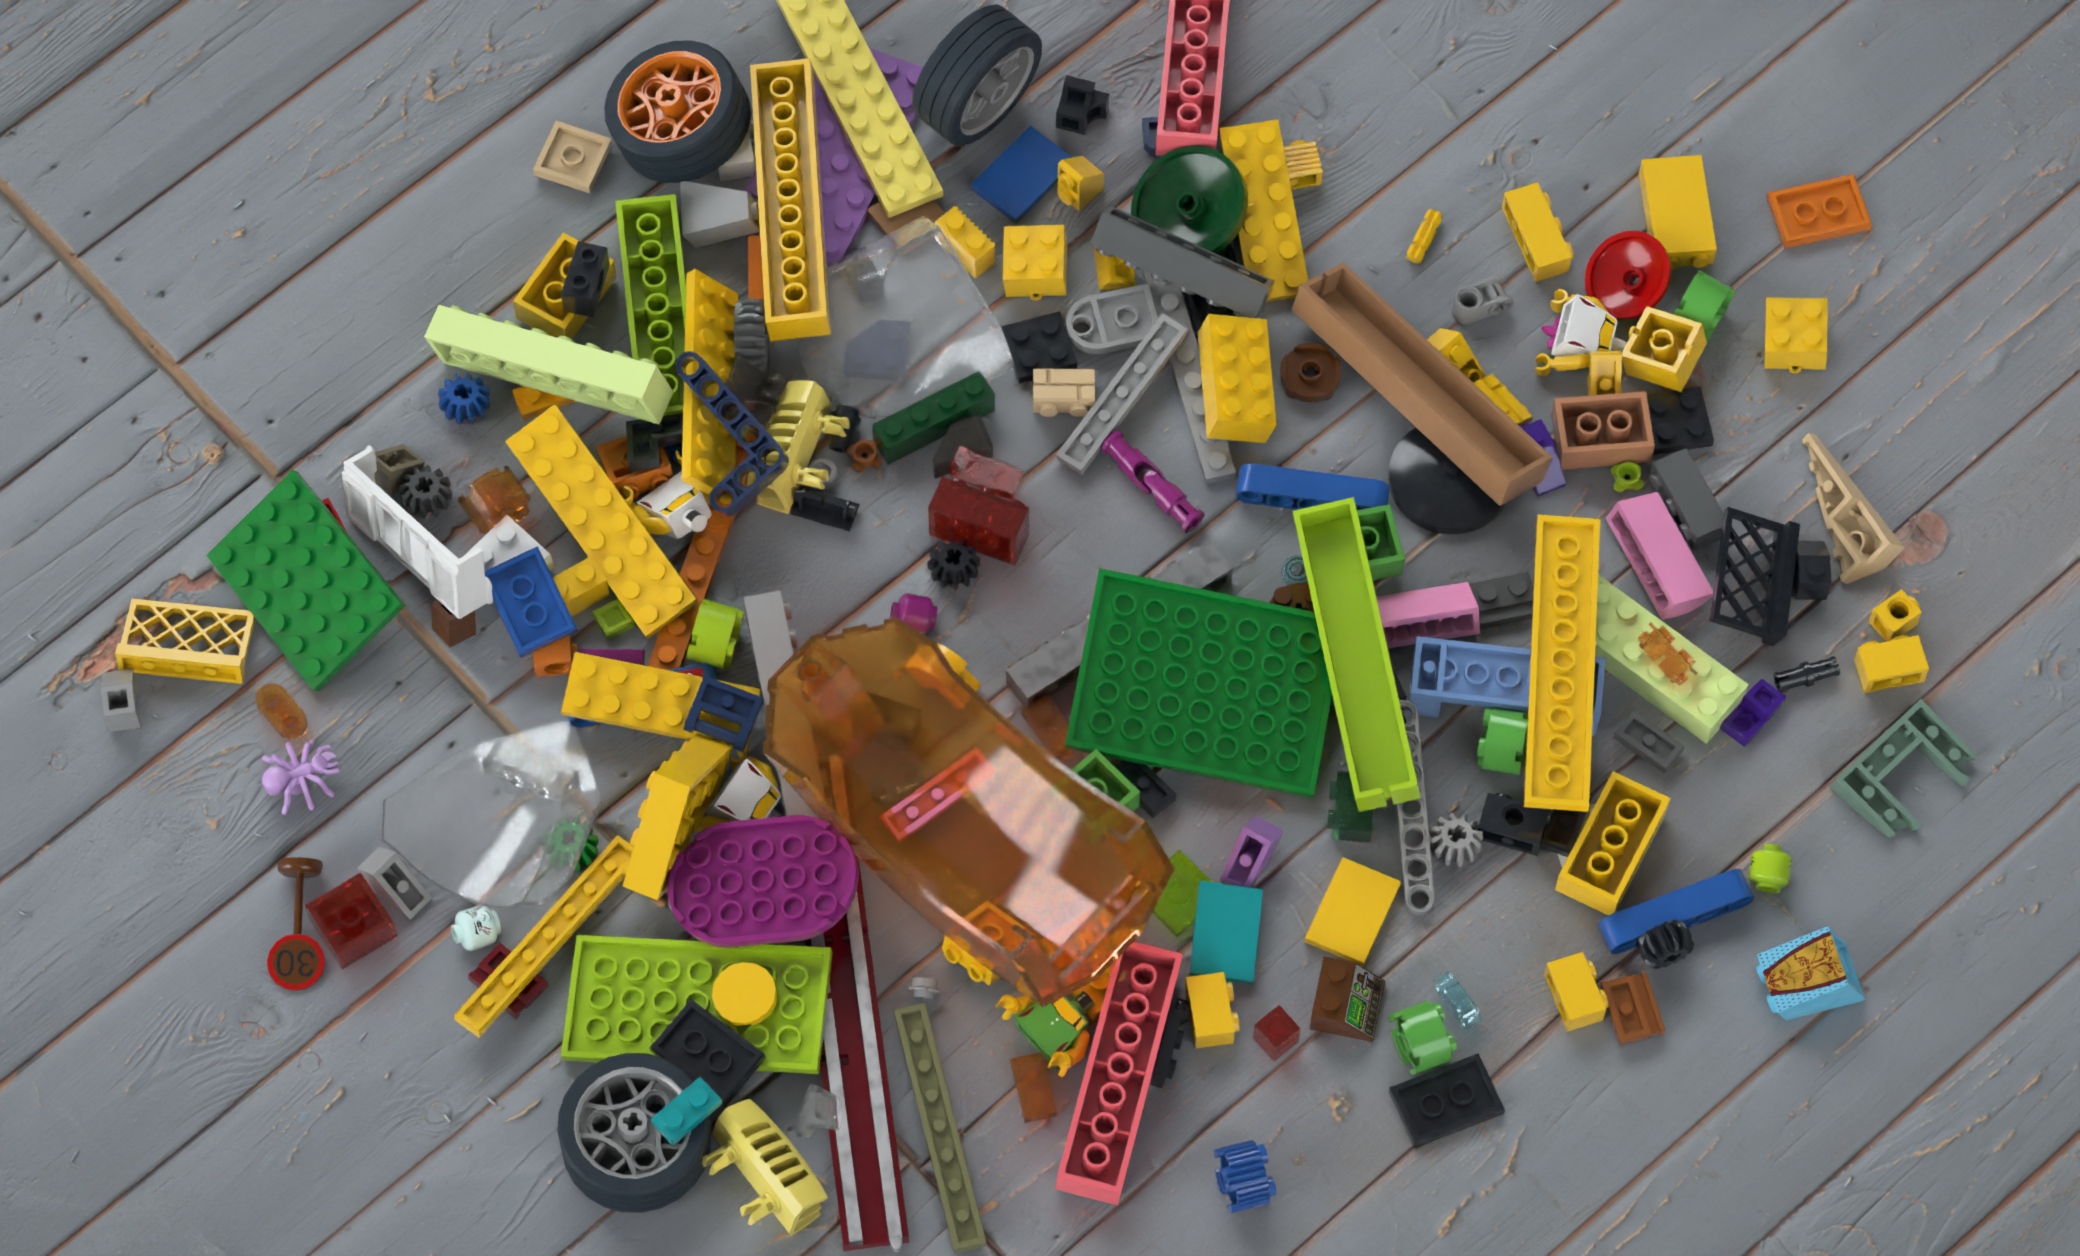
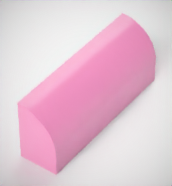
[1606,492,1713,621]
[1376,582,1480,648]

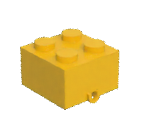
[1003,225,1068,301]
[1764,297,1828,373]
[1622,306,1707,392]

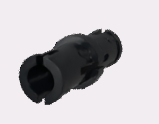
[1773,656,1840,692]

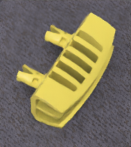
[746,380,849,514]
[702,1099,828,1236]

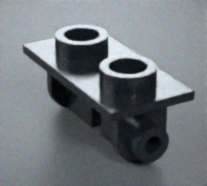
[791,487,860,532]

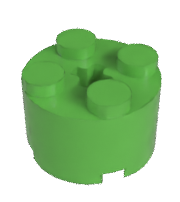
[1673,270,1736,343]
[1477,707,1528,776]
[1389,1000,1457,1075]

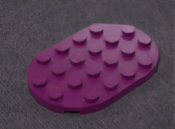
[667,815,859,947]

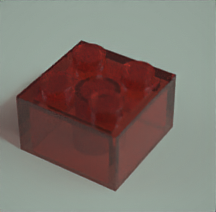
[305,872,398,970]

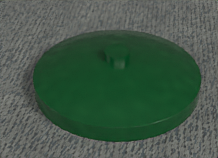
[1131,146,1248,254]

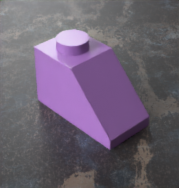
[1219,816,1284,888]

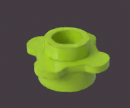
[1611,462,1644,493]

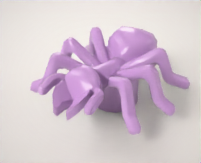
[261,739,340,816]

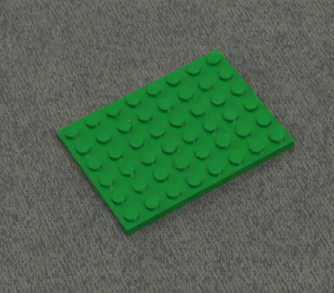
[1064,568,1332,799]

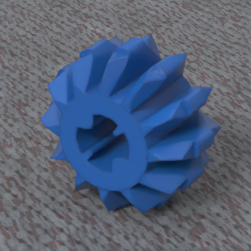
[438,372,490,425]

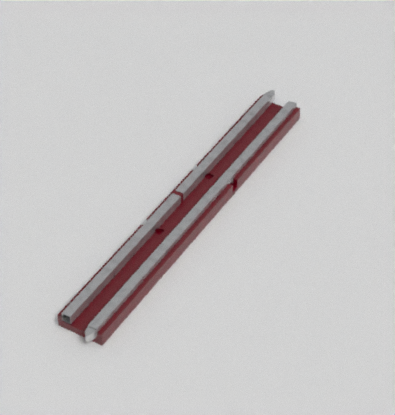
[804,755,909,1253]

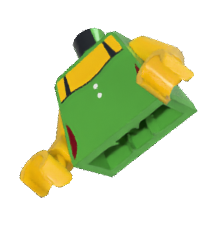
[995,990,1095,1077]

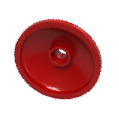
[1584,231,1672,320]

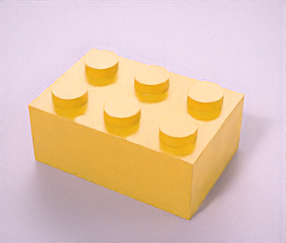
[513,232,617,339]

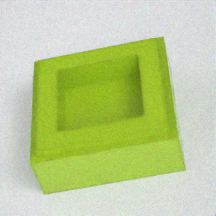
[592,599,635,641]

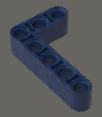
[675,351,789,516]

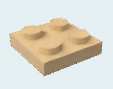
[533,121,612,194]

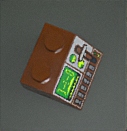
[1310,956,1385,1042]

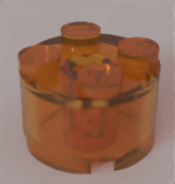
[458,466,531,534]

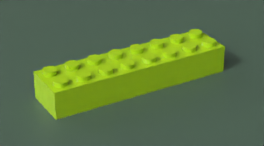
[615,194,686,416]

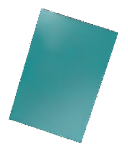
[1188,881,1263,985]

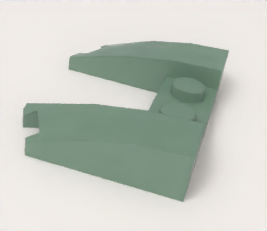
[1829,699,1977,838]

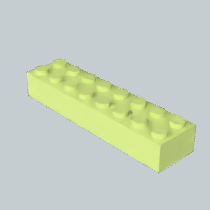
[424,305,673,424]

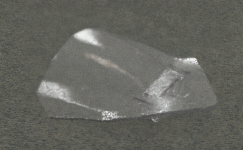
[381,722,602,909]

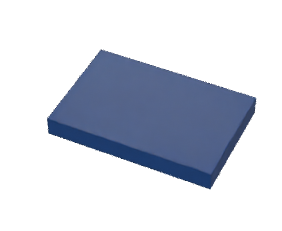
[971,125,1072,224]
[485,546,578,658]

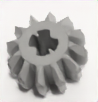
[1429,812,1483,868]

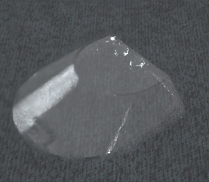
[797,216,1014,419]

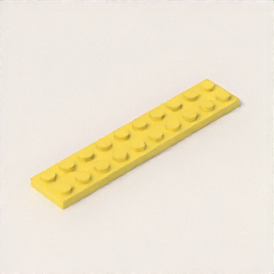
[776,0,944,218]

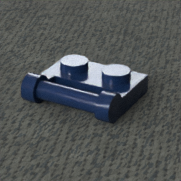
[683,676,764,752]

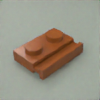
[1600,972,1665,1046]

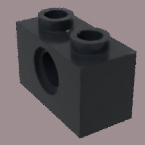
[561,241,610,318]
[1477,793,1550,856]

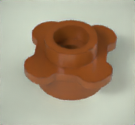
[848,440,882,472]

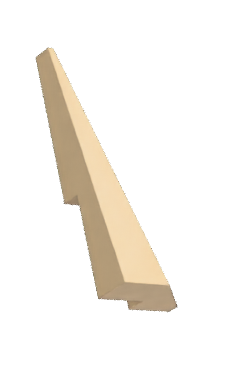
[1802,433,1905,584]

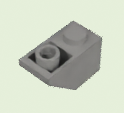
[100,668,141,732]

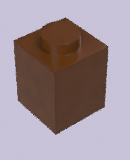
[431,600,476,648]

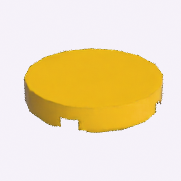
[712,962,777,1026]

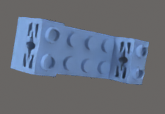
[1407,636,1606,736]

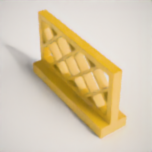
[115,599,256,684]

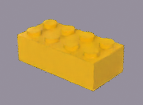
[1198,314,1277,443]
[1555,771,1671,916]

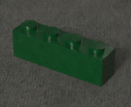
[872,370,995,465]

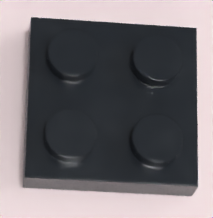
[1001,311,1077,384]
[1647,387,1714,455]

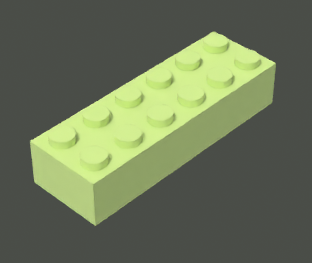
[1595,574,1749,744]

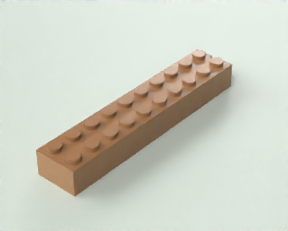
[1292,262,1553,506]

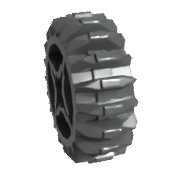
[734,298,770,381]

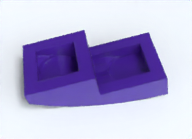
[1720,678,1786,747]

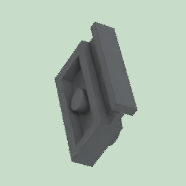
[1469,572,1534,629]

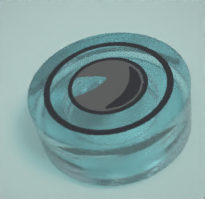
[1282,555,1308,585]

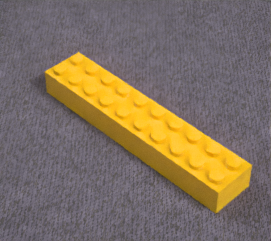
[750,58,831,341]

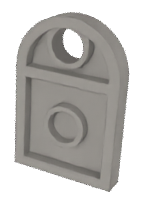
[1066,283,1158,355]

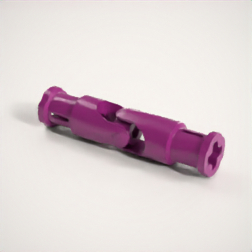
[1100,431,1205,533]

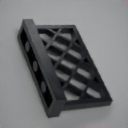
[1709,507,1800,646]

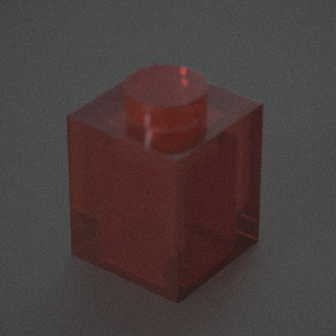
[1253,1005,1300,1061]

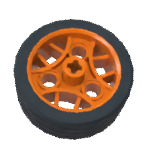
[604,40,751,183]

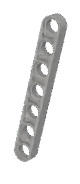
[1396,700,1434,916]

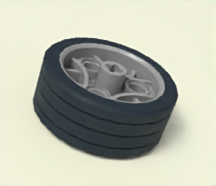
[912,4,1042,146]
[557,1053,711,1213]

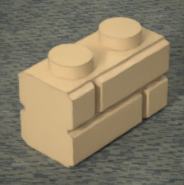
[1033,369,1095,417]

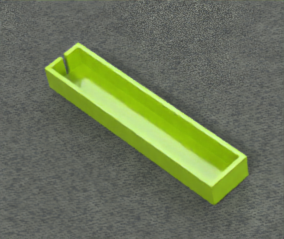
[1292,497,1421,812]

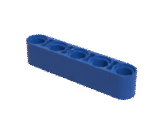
[1235,464,1390,510]
[1598,869,1754,954]

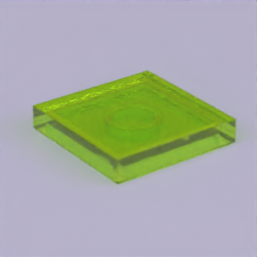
[1133,850,1212,937]

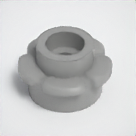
[908,977,939,1000]

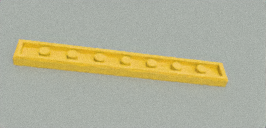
[454,835,633,1038]

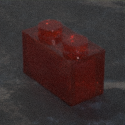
[949,444,1024,500]

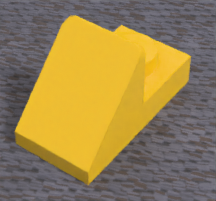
[1587,351,1622,396]

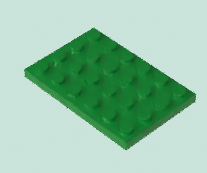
[206,470,406,692]

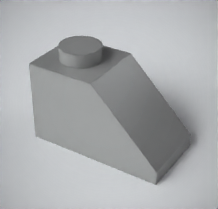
[357,847,432,920]

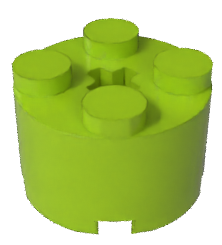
[687,599,745,669]

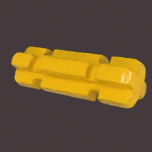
[1406,209,1442,264]

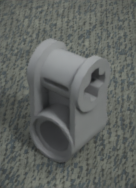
[1452,275,1513,325]

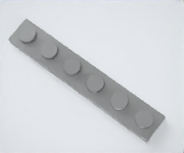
[1056,313,1188,475]

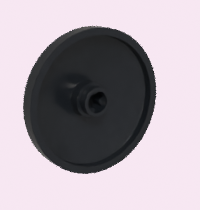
[1388,428,1506,535]

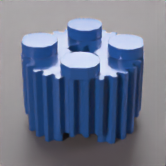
[1213,1140,1276,1213]

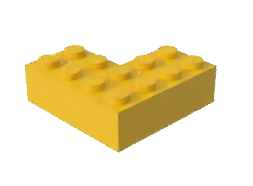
[622,733,732,900]

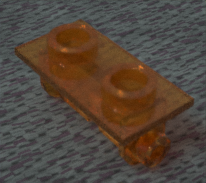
[1638,622,1698,685]

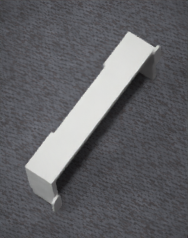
[342,445,493,619]

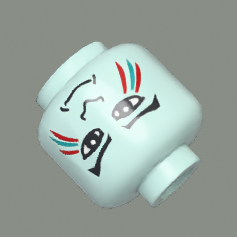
[451,905,501,951]

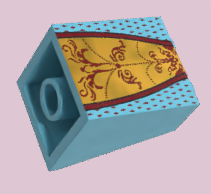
[1756,926,1866,1020]

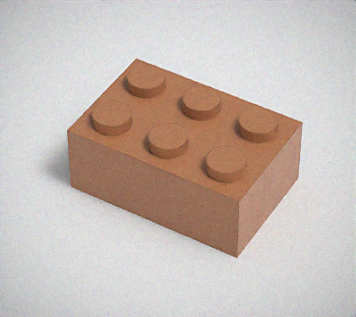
[1551,391,1655,470]

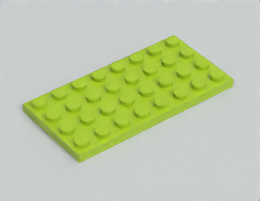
[561,935,833,1074]

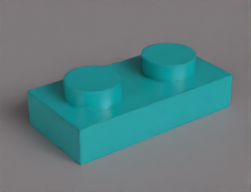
[651,1077,722,1146]

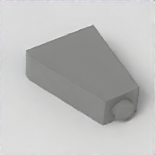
[680,181,760,248]

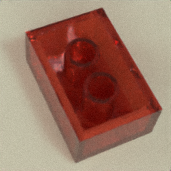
[928,476,1029,566]

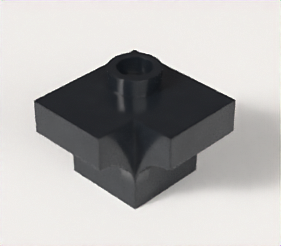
[1056,75,1109,135]

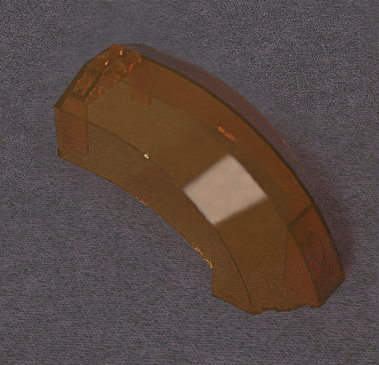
[763,617,1175,1007]

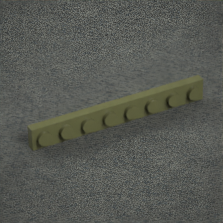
[893,1002,986,1254]

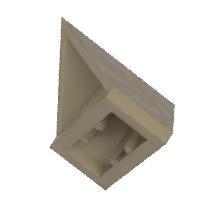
[375,444,425,496]

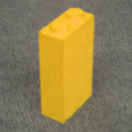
[1639,155,1717,270]

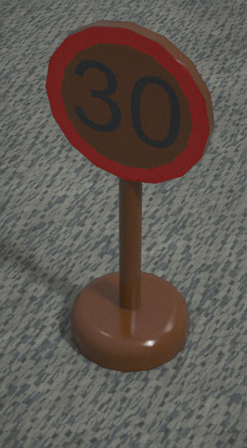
[267,857,325,991]

